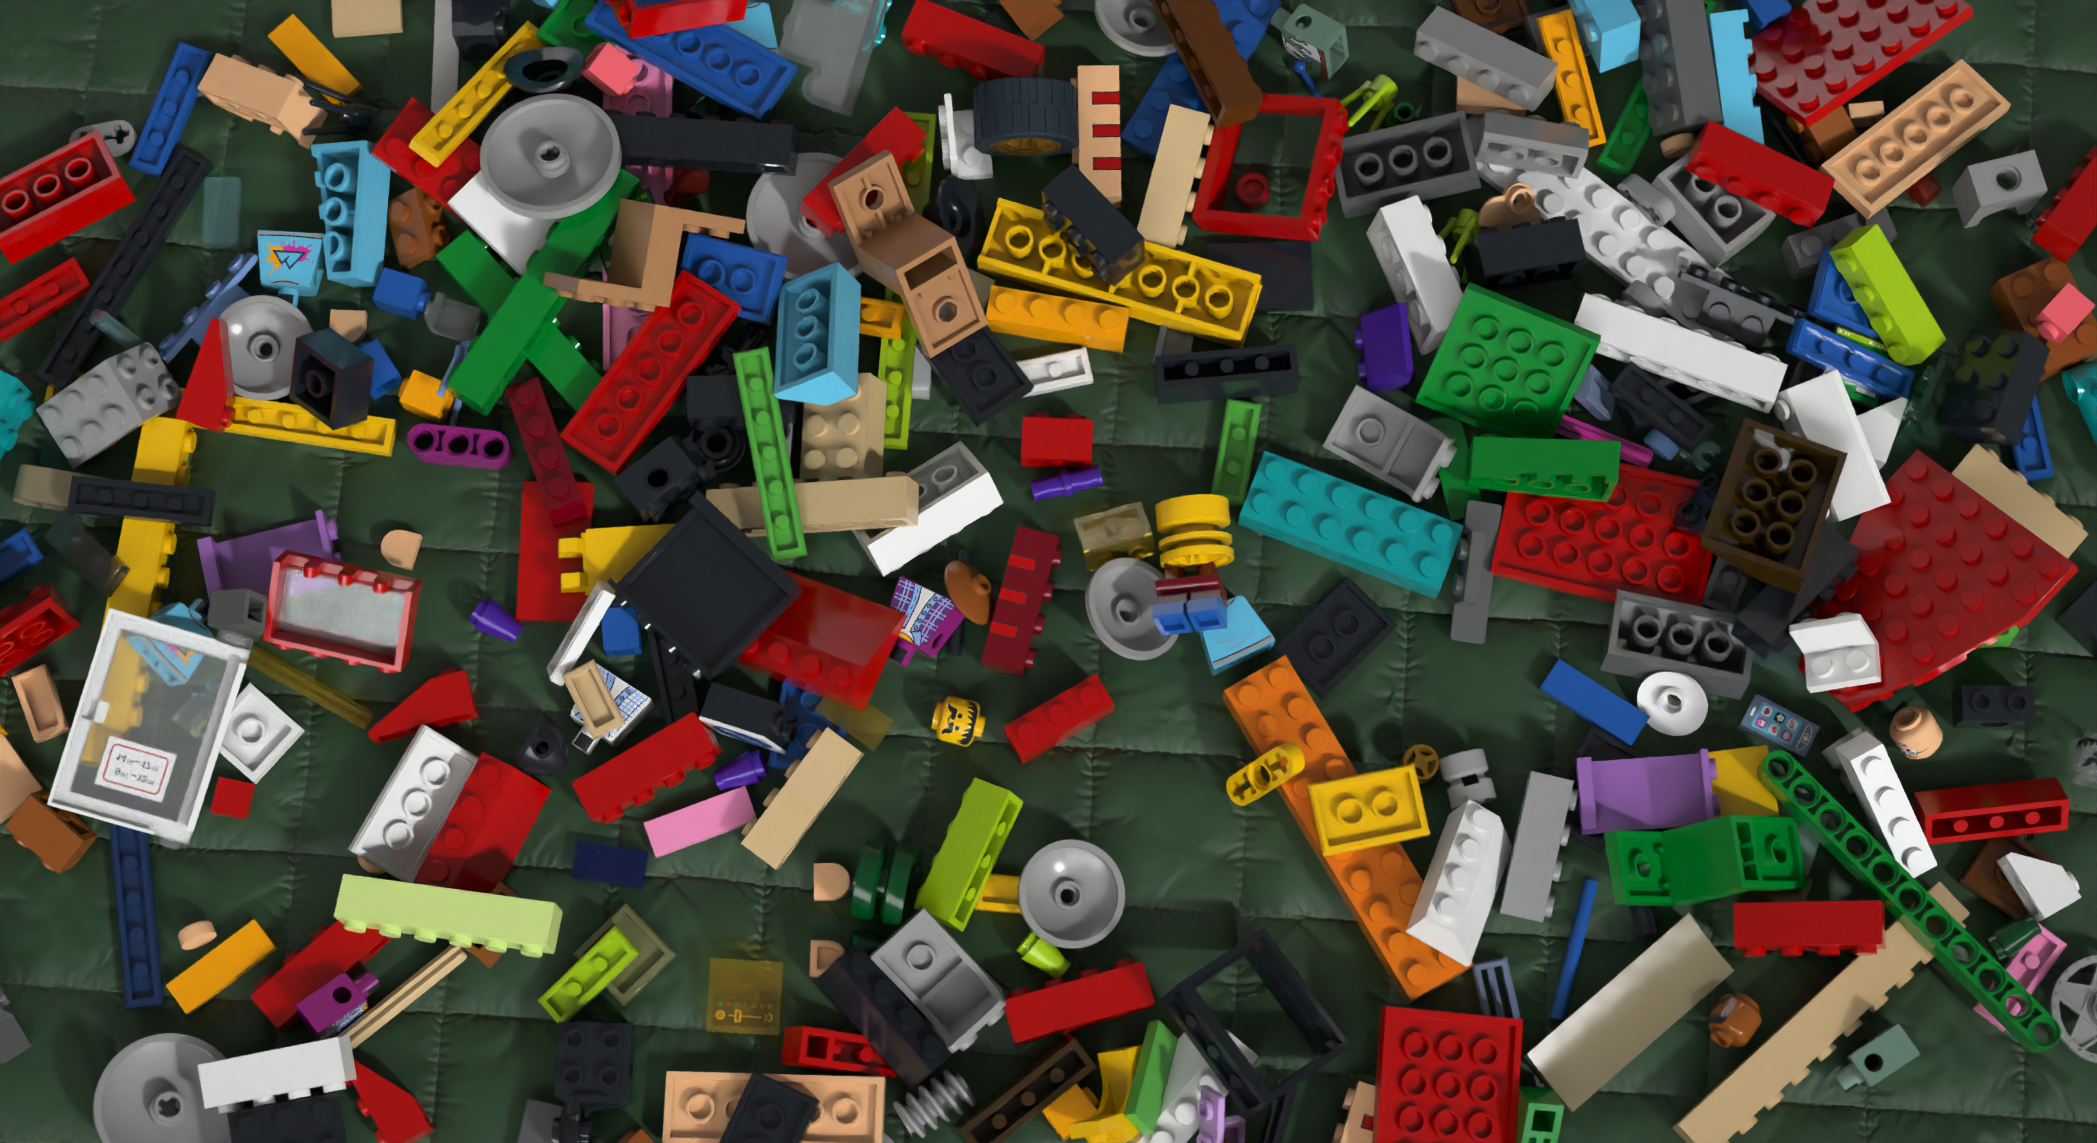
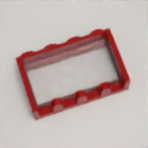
[262,549,423,673]

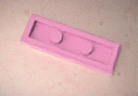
[644,786,757,858]
[1973,923,2067,1031]

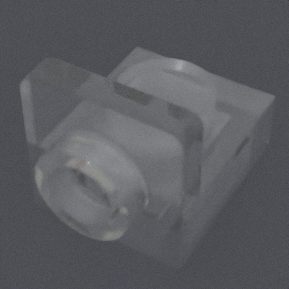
[424,292,482,342]

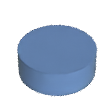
[1644,429,1679,461]

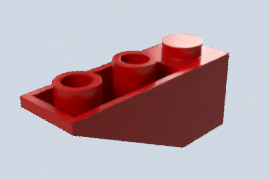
[345,1060,435,1143]

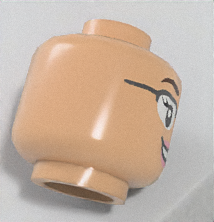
[1889,706,1943,759]

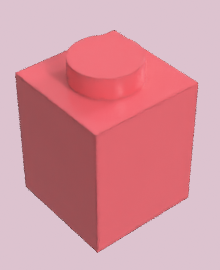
[582,42,640,97]
[2033,282,2096,345]

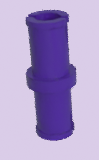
[1030,464,1104,502]

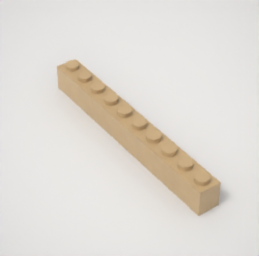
[1672,881,1970,1143]

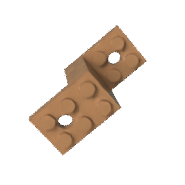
[827,149,988,358]
[543,198,746,312]

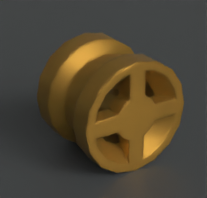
[1401,744,1439,784]

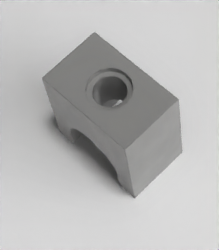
[1951,150,2048,228]

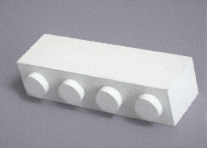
[1835,731,1937,878]
[198,1036,357,1114]

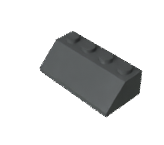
[1600,590,1754,700]

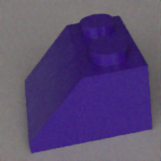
[1353,302,1413,392]

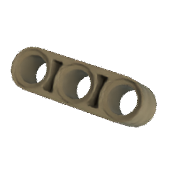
[12,465,112,519]

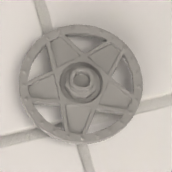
[2050,955,2097,1063]

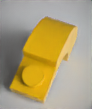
[1068,1044,1142,1143]

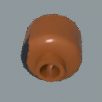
[1706,993,1762,1048]

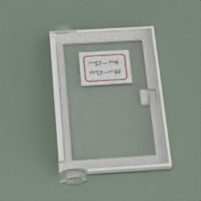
[47,607,254,850]

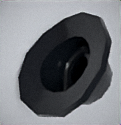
[503,46,586,98]
[922,175,986,256]

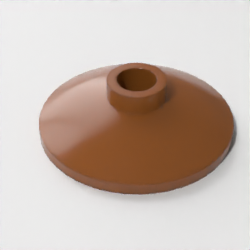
[944,560,995,625]

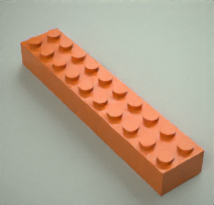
[1222,655,1473,1006]

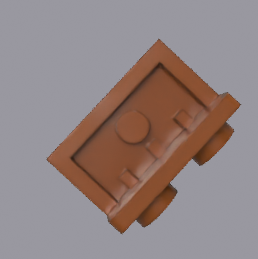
[387,187,451,269]

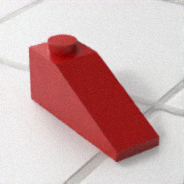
[175,317,236,433]
[368,668,480,744]
[780,1026,898,1078]

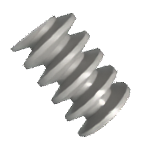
[892,1067,976,1138]

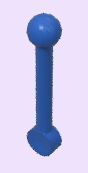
[1292,60,1323,98]

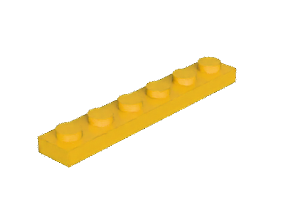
[409,21,548,168]

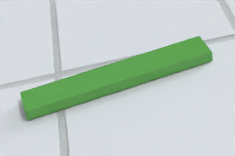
[733,347,807,562]

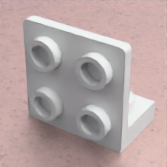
[938,93,993,180]
[1789,612,1881,693]

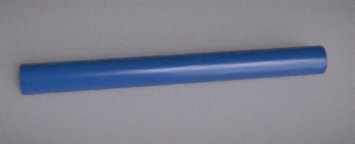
[1550,879,1598,1022]

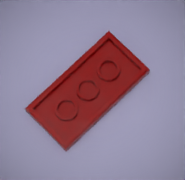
[516,481,595,623]

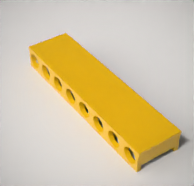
[977,198,1263,349]

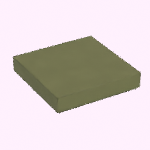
[573,903,676,1006]

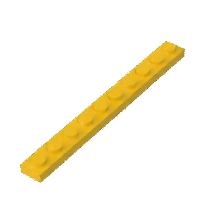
[44,373,398,457]

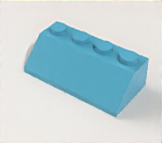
[774,261,861,406]

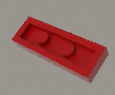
[0,257,92,343]

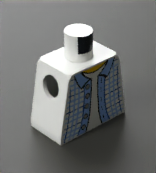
[570,664,655,755]

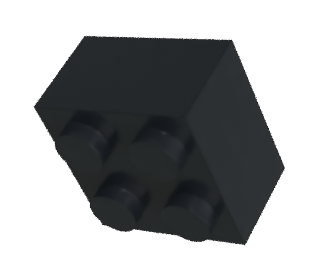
[289,328,375,430]

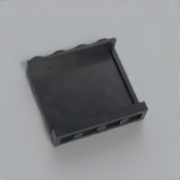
[607,491,803,684]

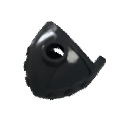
[504,712,570,776]

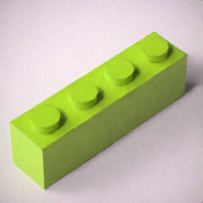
[1828,224,1947,366]
[913,777,1024,932]

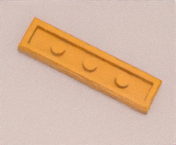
[1536,9,1607,147]

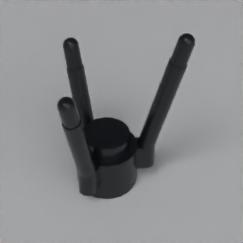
[294,75,373,137]

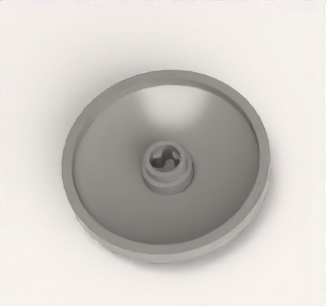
[480,94,622,219]
[746,152,878,282]
[92,1033,244,1143]

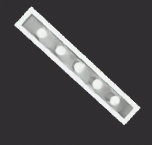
[1574,293,1788,414]

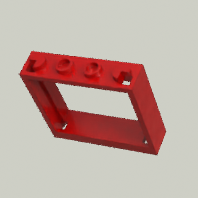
[604,0,748,39]
[1192,93,1349,242]

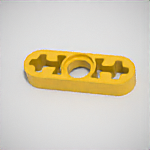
[1226,742,1305,806]

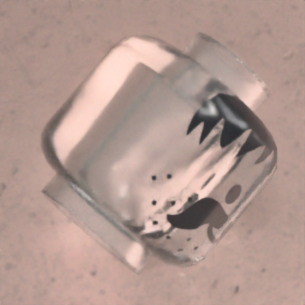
[2064,732,2097,788]

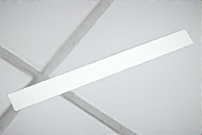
[431,0,459,114]

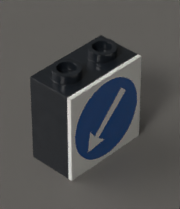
[699,682,798,754]

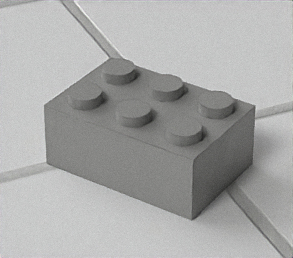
[1651,151,1776,270]

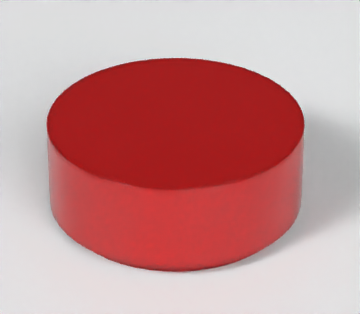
[1236,173,1271,209]

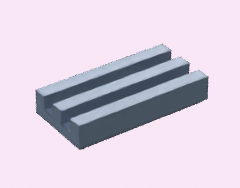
[1471,957,1521,1019]

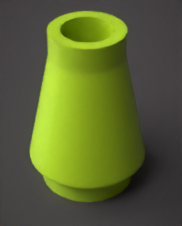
[1016,930,1071,979]

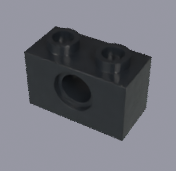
[1952,685,2035,729]

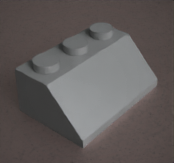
[1476,109,1589,179]

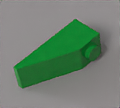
[1516,1086,1564,1143]

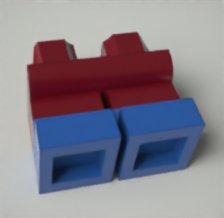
[1152,562,1227,636]

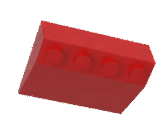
[736,569,907,712]
[0,583,81,678]

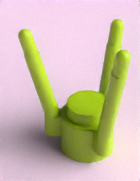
[1340,74,1399,132]
[1438,209,1484,284]

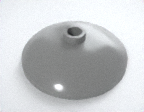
[1094,0,1177,56]
[218,295,314,401]
[1085,558,1179,660]
[1018,839,1125,949]

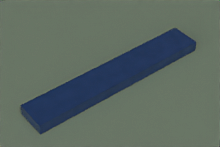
[106,792,165,1010]

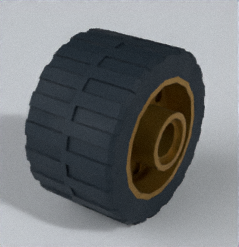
[973,76,1078,158]

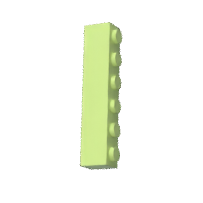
[334,874,563,958]

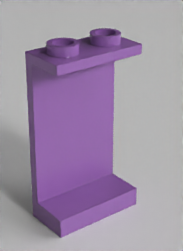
[197,509,344,602]
[1575,749,1720,835]

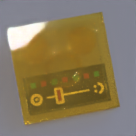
[706,958,784,1035]

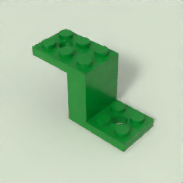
[1604,814,1808,906]

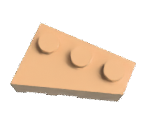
[197,53,328,149]

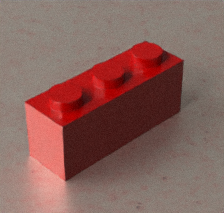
[1003,674,1114,765]

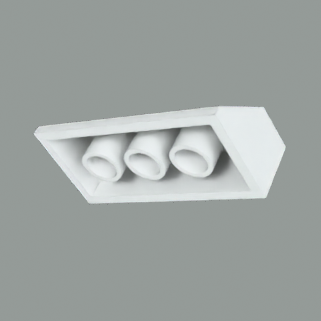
[1366,195,1463,356]
[1773,369,1891,526]
[852,441,1003,576]
[1405,799,1512,967]
[1128,1028,1259,1143]

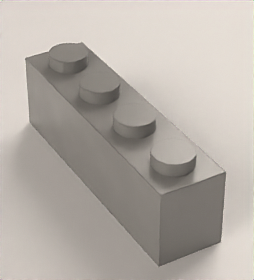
[1414,6,1558,112]
[1498,771,1578,923]

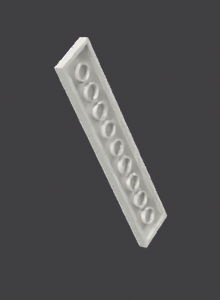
[1467,114,1751,343]

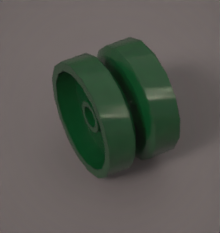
[851,839,917,927]

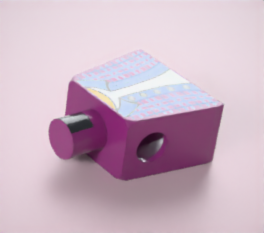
[888,576,965,668]
[296,969,381,1041]

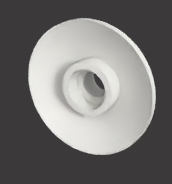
[1637,670,1708,736]

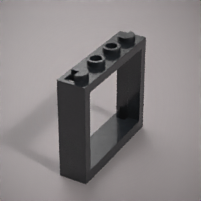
[1161,928,1351,1119]

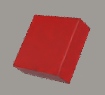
[210,777,256,820]

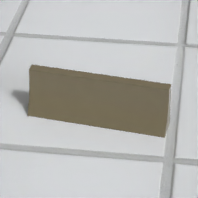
[1522,913,1734,1113]

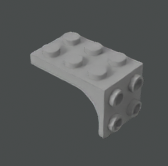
[36,342,183,469]
[1322,385,1458,503]
[870,906,1006,1053]

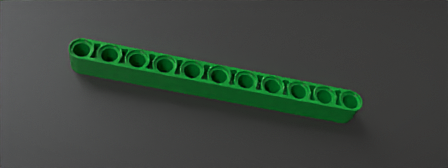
[1757,750,2061,1053]

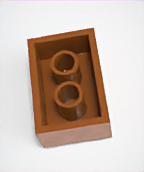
[1988,255,2097,382]

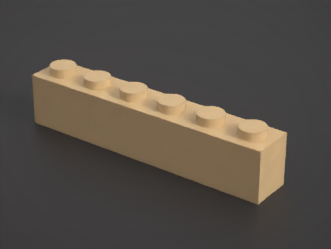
[706,471,919,537]

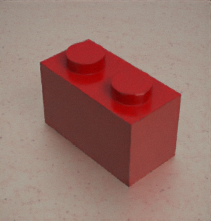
[1021,412,1093,469]

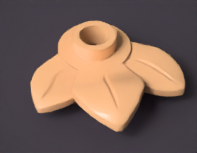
[1478,182,1541,231]

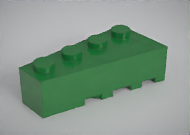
[1466,434,1621,502]

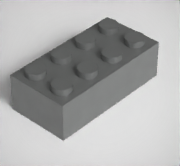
[1632,0,1723,137]
[1335,110,1481,219]

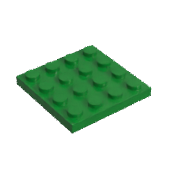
[1414,282,1601,439]

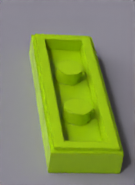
[537,926,641,1023]

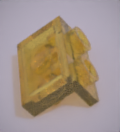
[1073,501,1155,572]

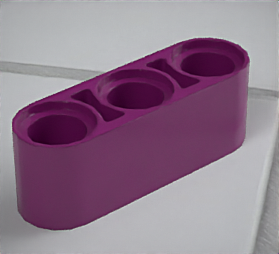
[407,423,513,470]

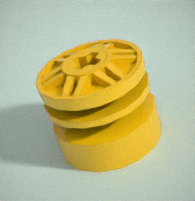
[1155,494,1234,572]

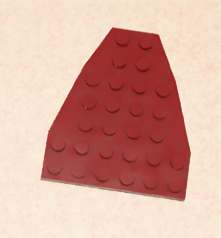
[1798,449,2078,713]

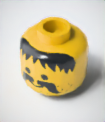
[931,696,986,747]

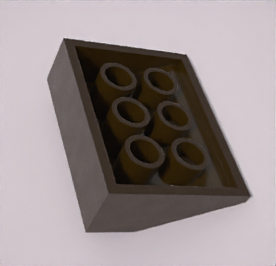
[1699,418,1848,594]

